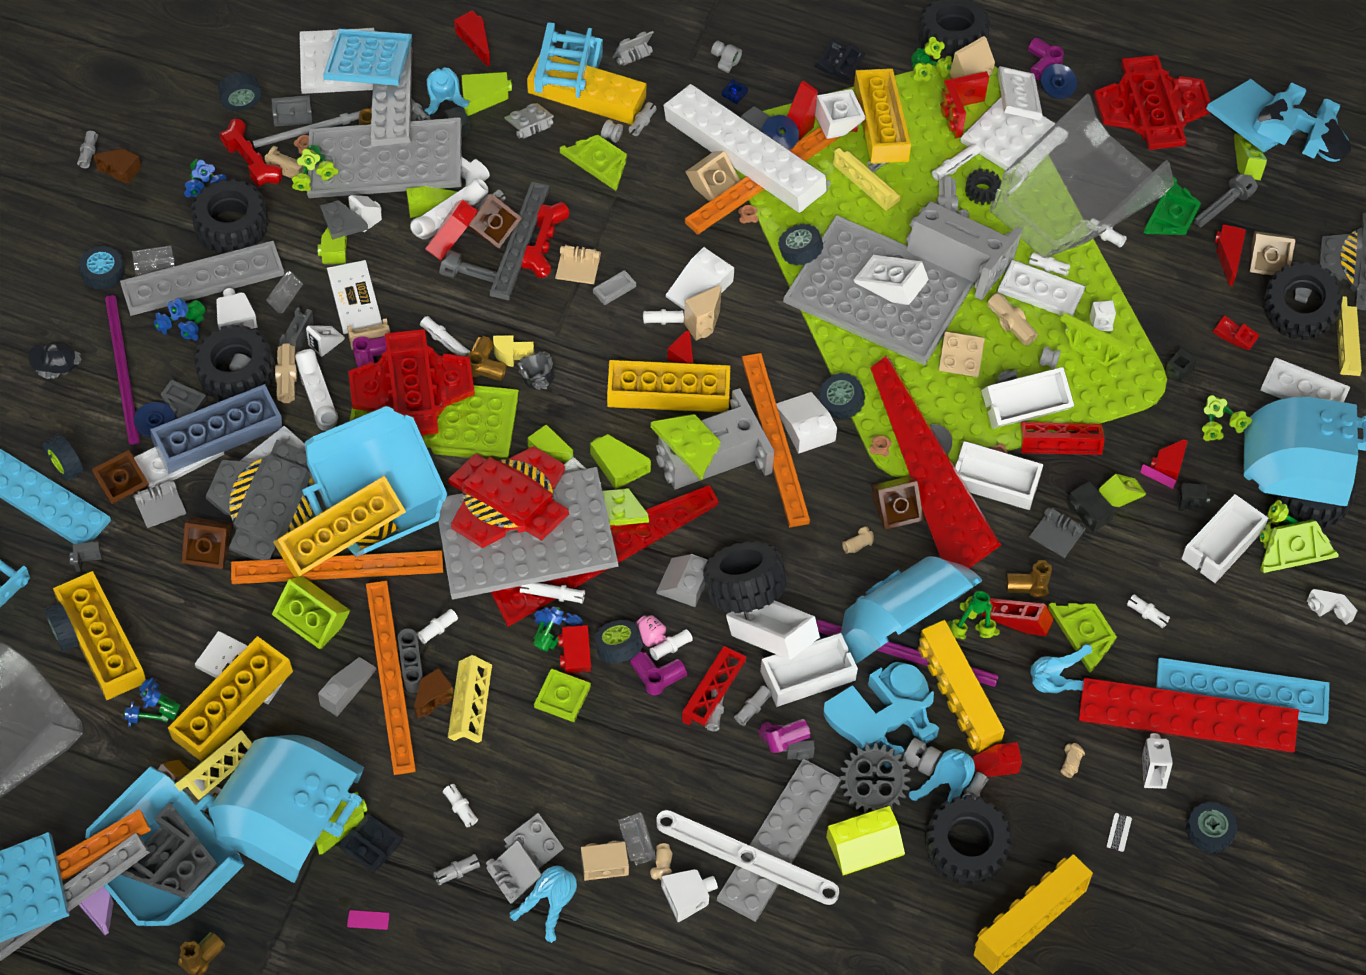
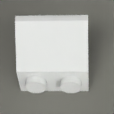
[815,89,866,139]

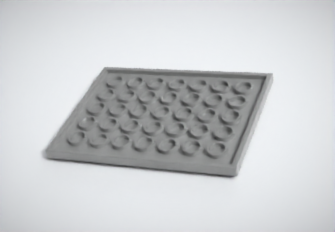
[783,215,975,366]
[438,467,619,599]

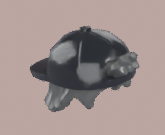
[28,342,81,379]
[517,351,554,390]

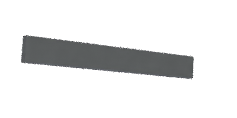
[490,182,550,300]

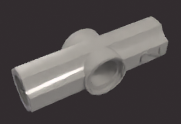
[937,176,958,213]

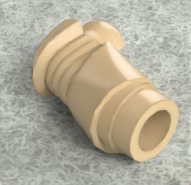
[842,527,874,554]
[1061,743,1085,778]
[650,843,673,880]

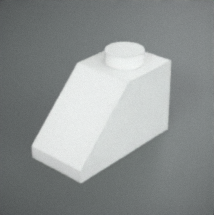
[349,195,382,232]

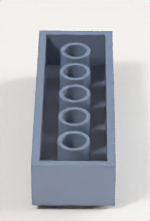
[150,384,282,474]

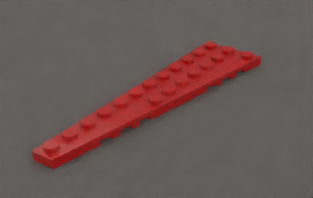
[870,356,1001,568]
[490,485,719,627]

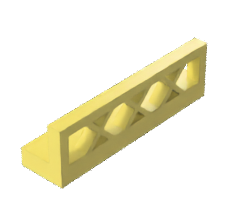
[833,148,901,211]
[1336,296,1362,376]
[448,655,492,743]
[174,730,252,800]

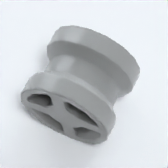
[601,120,623,143]
[1039,346,1061,369]

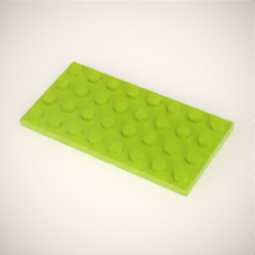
[349,385,519,460]

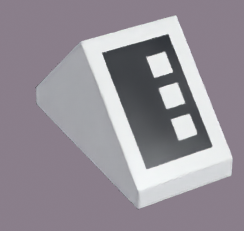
[306,326,345,357]

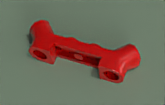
[219,119,282,187]
[522,202,569,278]

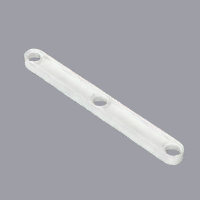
[656,810,839,905]

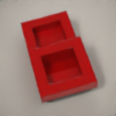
[1212,315,1259,350]

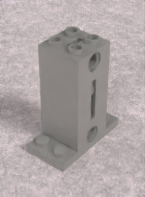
[906,201,1023,300]
[656,388,774,490]

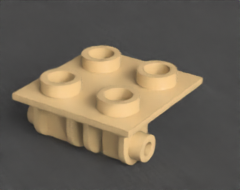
[555,244,601,284]
[939,332,985,377]

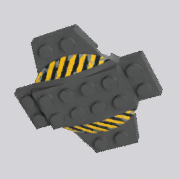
[1319,213,1366,310]
[206,440,327,560]

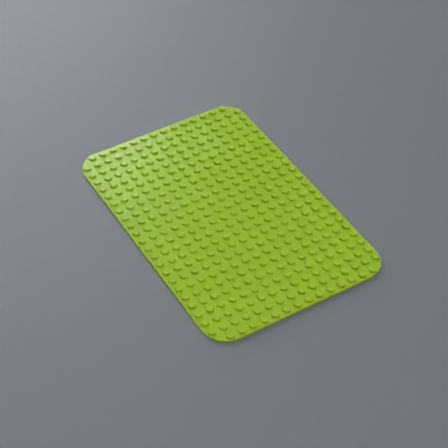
[734,65,1167,478]

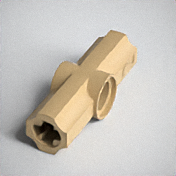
[987,293,1038,346]
[275,344,297,403]

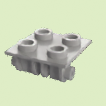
[613,31,653,66]
[504,103,554,139]
[133,480,187,528]
[503,813,564,869]
[486,840,542,904]

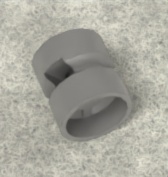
[902,738,942,777]

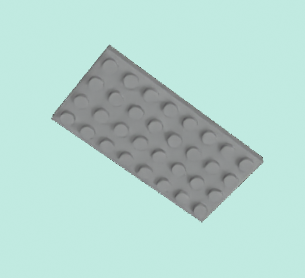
[307,118,462,198]

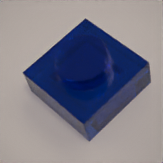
[722,80,748,104]

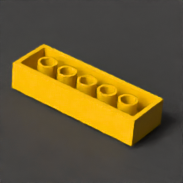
[527,55,646,125]
[854,69,911,163]
[607,360,730,412]
[273,476,406,578]
[53,571,146,701]
[918,620,1005,754]
[168,636,293,762]
[974,854,1093,974]

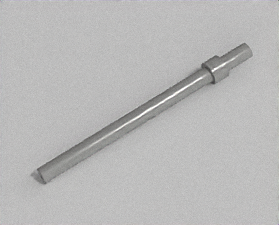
[252,111,360,148]

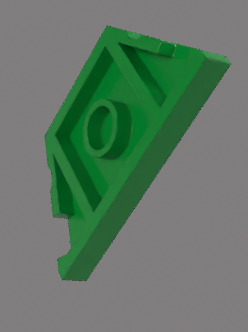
[1144,177,1201,235]

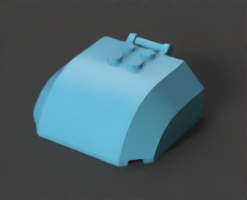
[1244,397,1366,506]
[302,406,447,557]
[841,556,982,664]
[208,735,364,883]
[85,766,244,926]

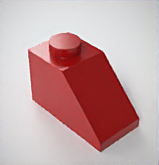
[1150,440,1187,484]
[972,742,1022,777]

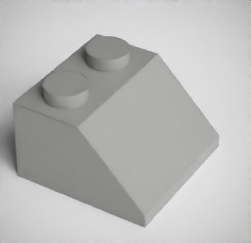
[656,554,708,607]

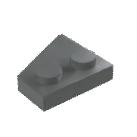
[320,200,368,240]
[161,380,207,419]

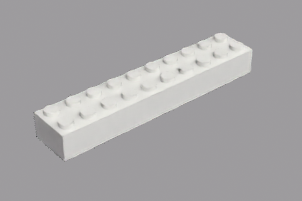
[664,84,827,213]

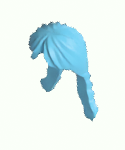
[424,67,470,115]
[1030,644,1092,693]
[909,749,975,803]
[510,866,577,943]

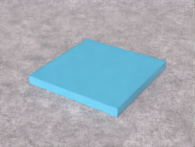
[323,29,412,86]
[1206,79,1300,152]

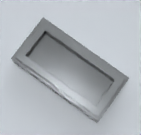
[593,270,636,305]

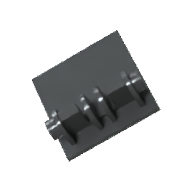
[1029,507,1086,558]

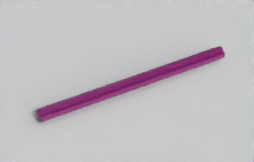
[105,295,140,445]
[816,620,998,687]

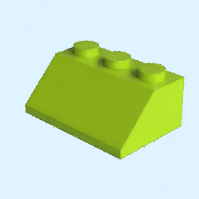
[272,576,350,649]

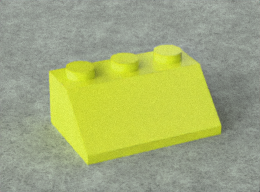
[826,806,905,875]

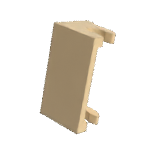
[265,146,308,178]
[347,318,390,350]

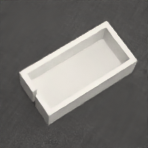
[981,367,1074,429]
[955,441,1043,510]
[1182,494,1268,583]
[726,601,820,660]
[760,633,858,707]

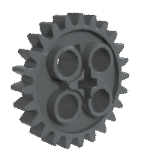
[839,743,911,814]

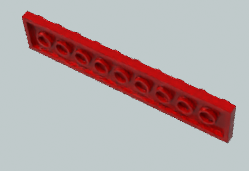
[1078,678,1299,753]

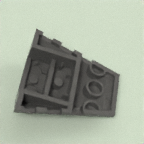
[120,802,218,899]

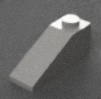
[318,657,377,717]

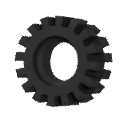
[965,169,1001,205]

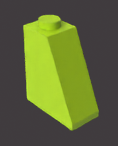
[462,72,512,116]
[590,434,651,490]
[316,792,367,855]

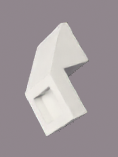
[1307,589,1357,624]

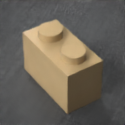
[581,841,629,881]

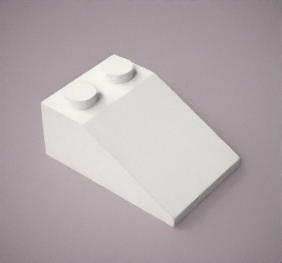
[666,247,734,310]
[854,255,929,305]
[776,392,837,454]

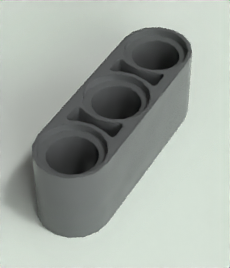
[398,629,423,693]

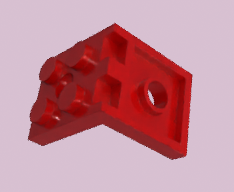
[940,71,989,139]

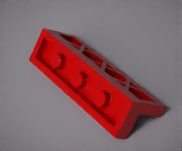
[1021,422,1104,455]
[682,646,746,726]

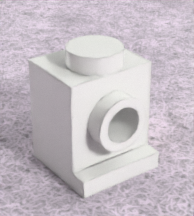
[1090,301,1116,331]

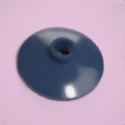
[1041,64,1077,99]
[761,115,799,150]
[134,402,175,437]

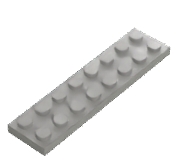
[371,45,413,147]
[120,241,284,316]
[717,759,841,922]

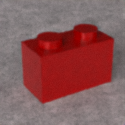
[558,625,591,674]

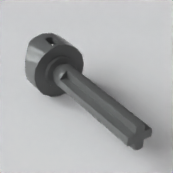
[1194,174,1258,228]
[439,250,497,282]

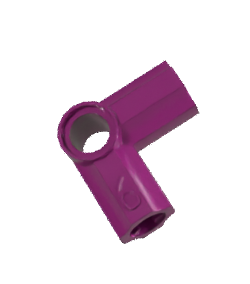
[1028,38,1064,81]
[352,336,387,367]
[630,652,687,695]
[758,719,810,753]

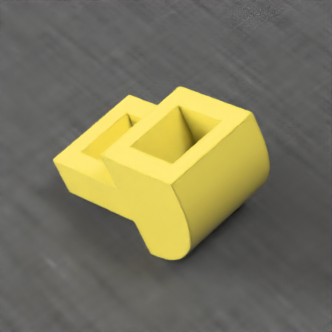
[493,336,534,367]

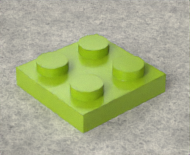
[534,669,591,722]

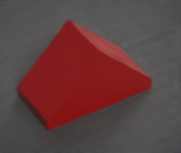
[667,331,693,364]

